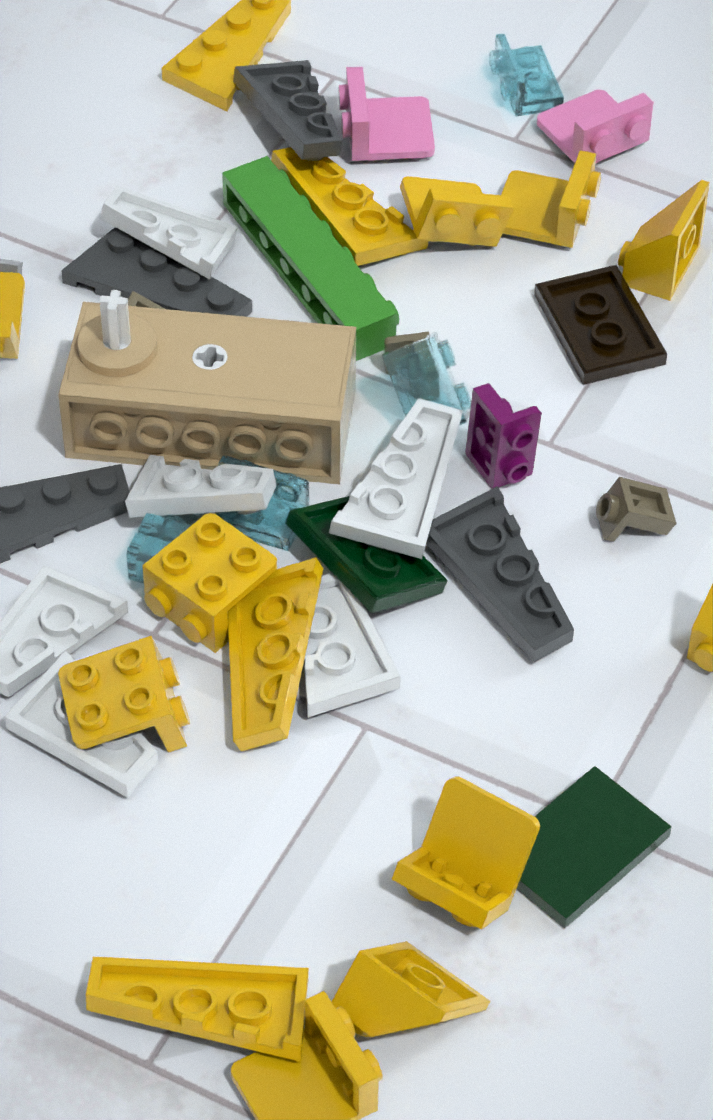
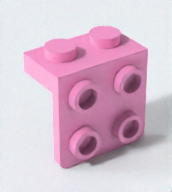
[338,67,435,161]
[537,89,654,163]

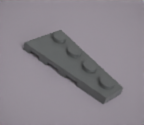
[233,60,342,161]
[61,227,252,317]
[0,464,130,564]
[426,486,574,663]

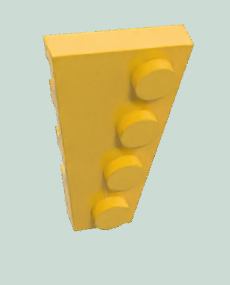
[162,0,291,112]
[228,557,324,752]
[86,956,309,1062]

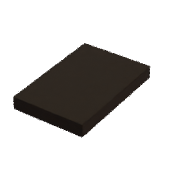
[534,265,667,385]

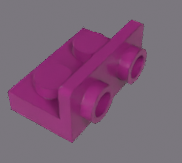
[465,383,542,489]

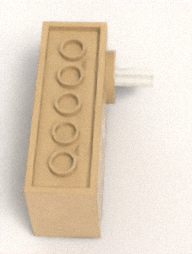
[58,290,356,484]

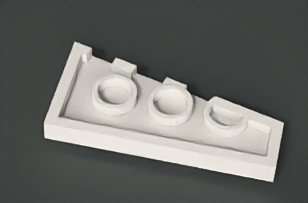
[329,398,463,559]

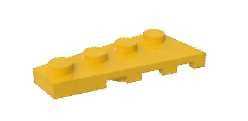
[271,147,429,266]

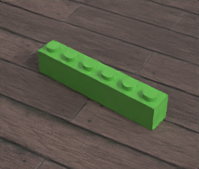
[222,156,400,361]

